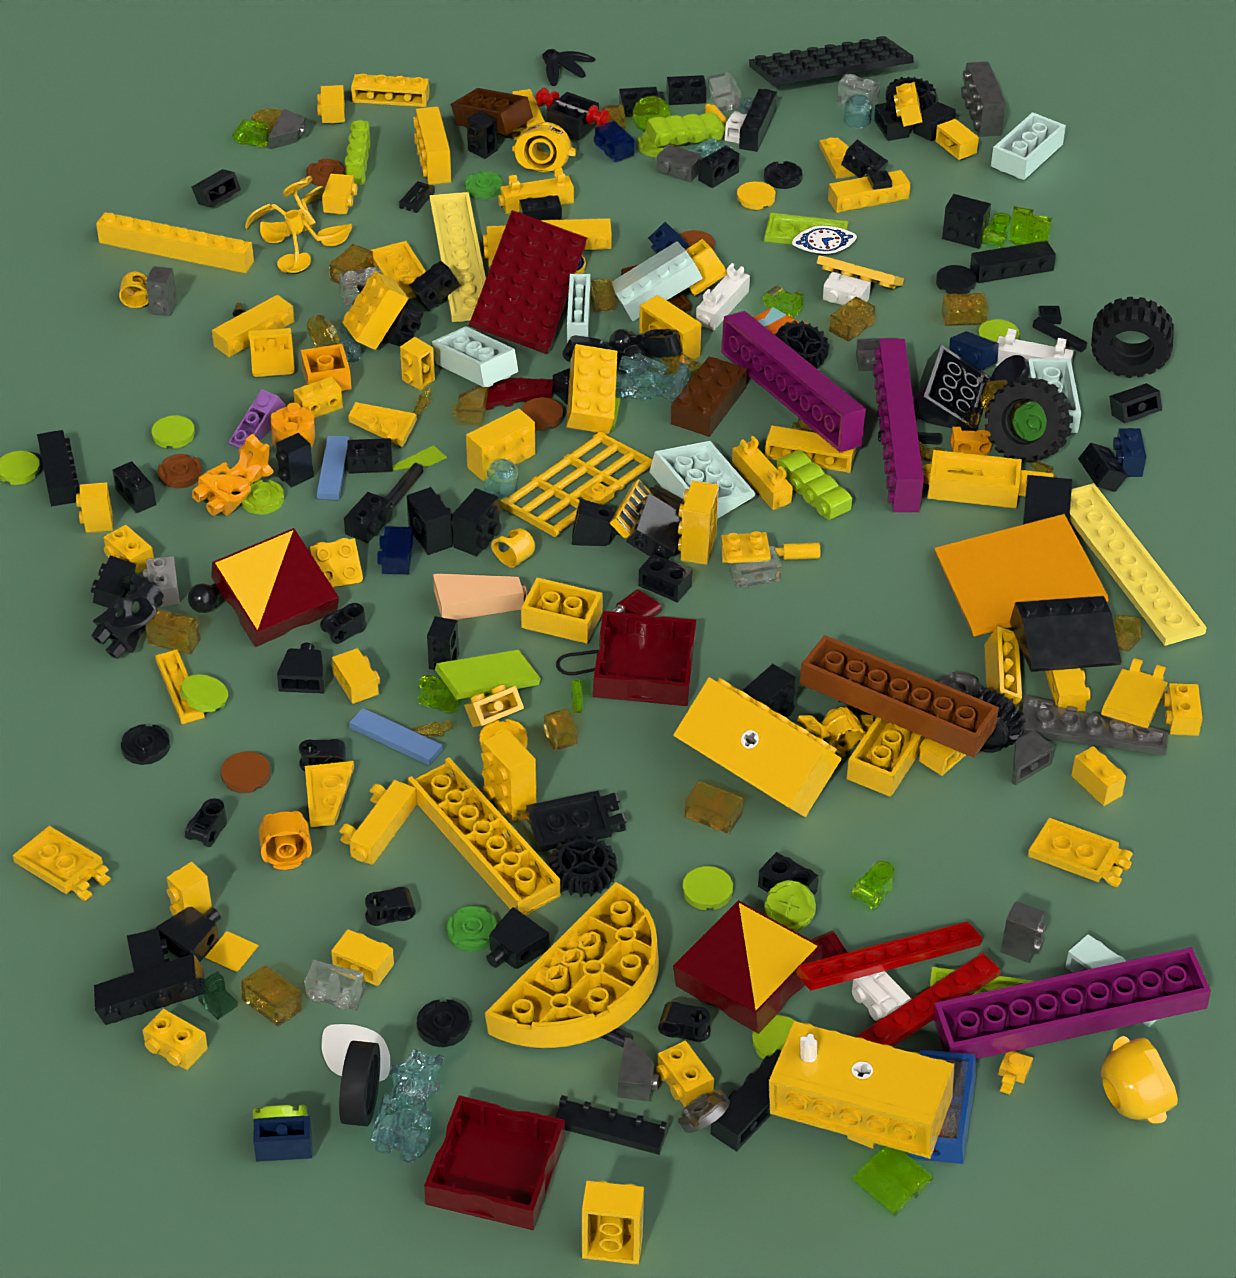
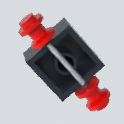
[535,88,610,140]

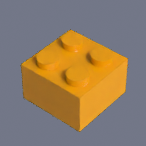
[301,344,352,391]

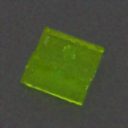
[1009,206,1052,245]
[852,1147,934,1217]

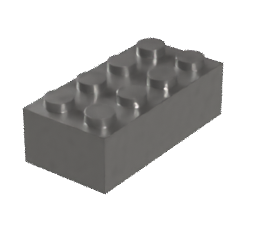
[961,61,1006,137]

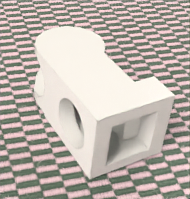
[725,111,747,143]

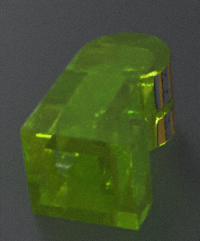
[762,285,803,318]

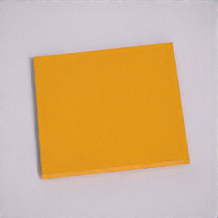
[934,514,1108,637]

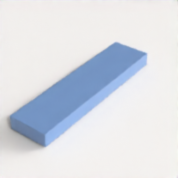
[317,436,350,500]
[349,708,443,766]

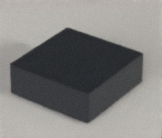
[867,170,892,190]
[1038,306,1062,324]

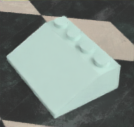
[609,241,702,321]
[650,441,755,519]

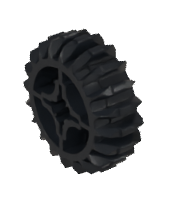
[885,76,936,112]
[775,320,829,369]
[970,688,1026,748]
[549,835,617,897]

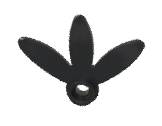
[542,49,596,86]

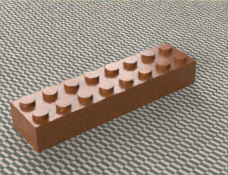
[800,635,999,758]

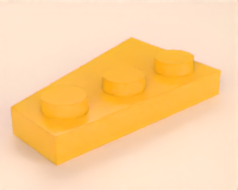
[819,137,856,179]
[348,402,417,447]
[305,761,354,827]

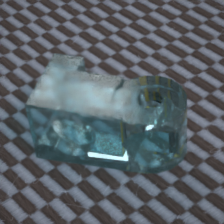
[325,324,361,362]

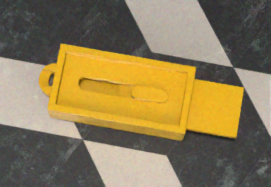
[922,450,1054,508]

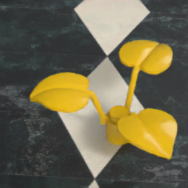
[245,176,325,232]
[260,210,352,273]

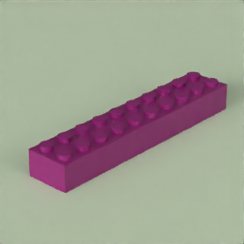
[721,311,866,452]
[873,338,924,512]
[933,947,1211,1059]

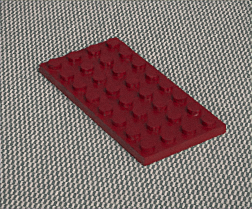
[469,210,587,354]

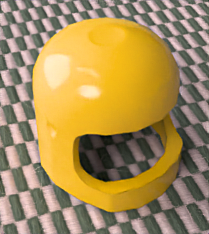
[119,271,149,308]
[491,528,535,568]

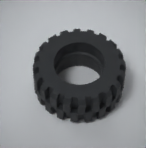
[1091,296,1174,378]
[985,378,1073,463]

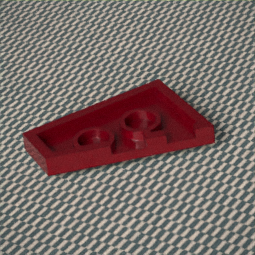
[486,377,553,410]

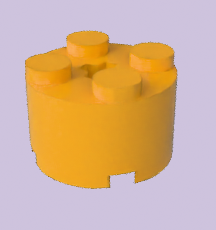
[271,403,315,449]
[258,811,312,870]

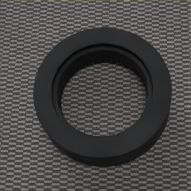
[339,1040,380,1127]

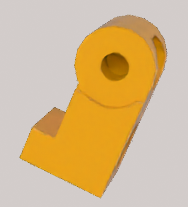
[950,427,992,455]

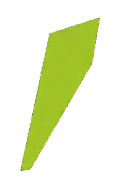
[393,445,448,471]

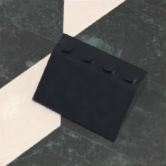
[913,345,991,432]
[1010,596,1122,672]

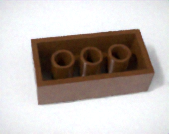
[451,88,533,135]
[671,356,747,437]

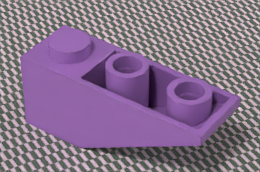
[228,389,287,448]

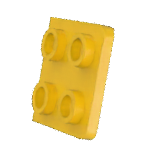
[249,328,295,377]
[721,531,771,563]
[309,538,363,588]

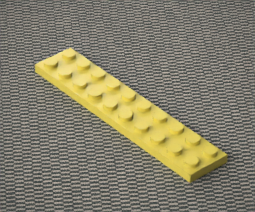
[430,192,486,322]
[1069,483,1207,646]

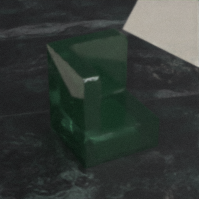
[198,971,238,1020]

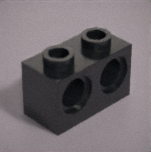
[666,75,706,105]
[619,87,659,117]
[874,101,912,141]
[841,139,888,178]
[698,145,740,188]
[1078,442,1128,492]
[112,461,156,513]
[638,554,692,603]
[427,616,459,670]
[758,852,819,895]

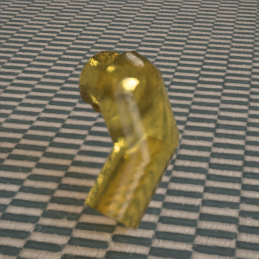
[919,442,945,462]

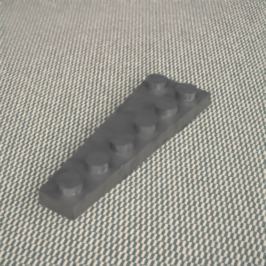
[1021,695,1168,756]

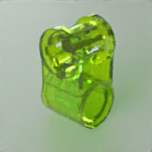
[232,120,269,147]
[982,212,1011,248]
[418,675,463,714]
[851,861,894,910]

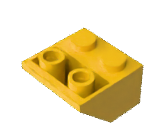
[686,239,728,296]

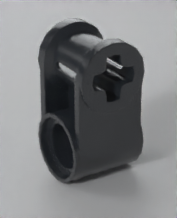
[320,603,366,644]
[299,739,346,771]
[185,798,227,847]
[365,887,416,926]
[658,1001,711,1042]

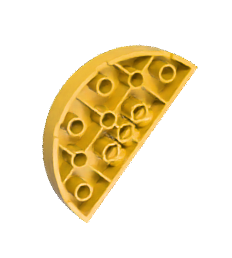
[485,882,659,1048]

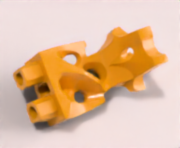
[192,434,274,516]

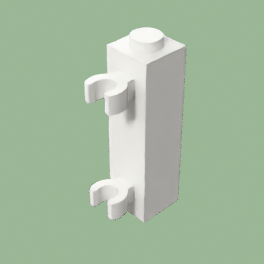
[696,263,750,331]
[993,328,1074,366]

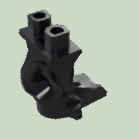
[352,284,423,346]
[91,572,164,659]

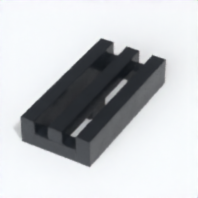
[399,181,435,213]

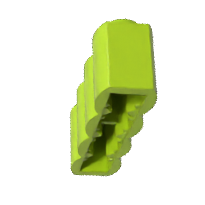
[645,112,725,146]
[345,120,371,185]
[776,450,852,520]

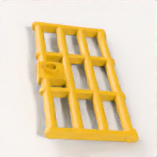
[499,431,653,537]

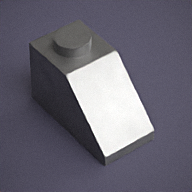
[268,109,307,149]
[1012,730,1054,785]
[618,1037,659,1101]

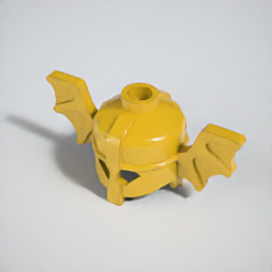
[797,707,874,757]

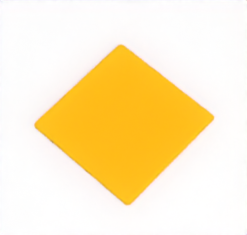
[205,931,259,972]

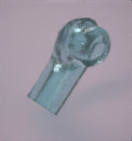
[739,98,753,114]

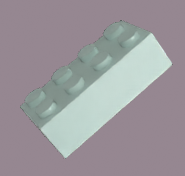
[991,112,1066,180]
[432,326,518,387]
[1026,358,1081,433]

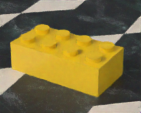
[413,107,451,185]
[566,344,617,434]
[847,717,925,797]

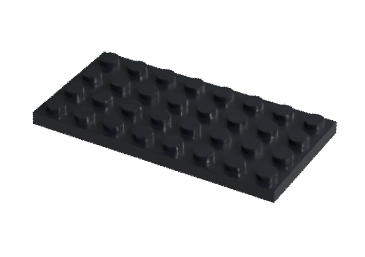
[749,36,914,85]

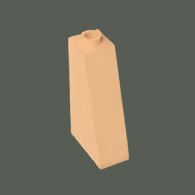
[433,574,527,620]

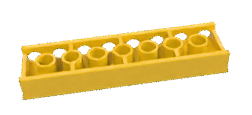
[408,757,561,915]

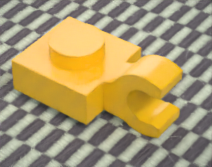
[998,1051,1033,1095]

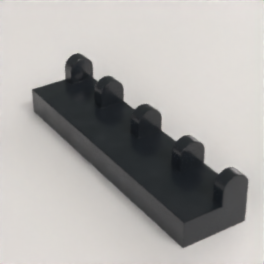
[555,1095,668,1155]

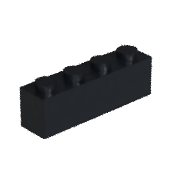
[739,89,777,152]
[970,241,1056,283]
[37,430,80,507]
[94,954,206,1025]
[710,1049,781,1152]

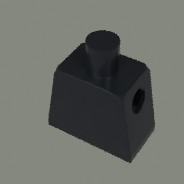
[572,499,621,546]
[277,642,324,694]
[156,907,221,962]
[486,907,550,969]

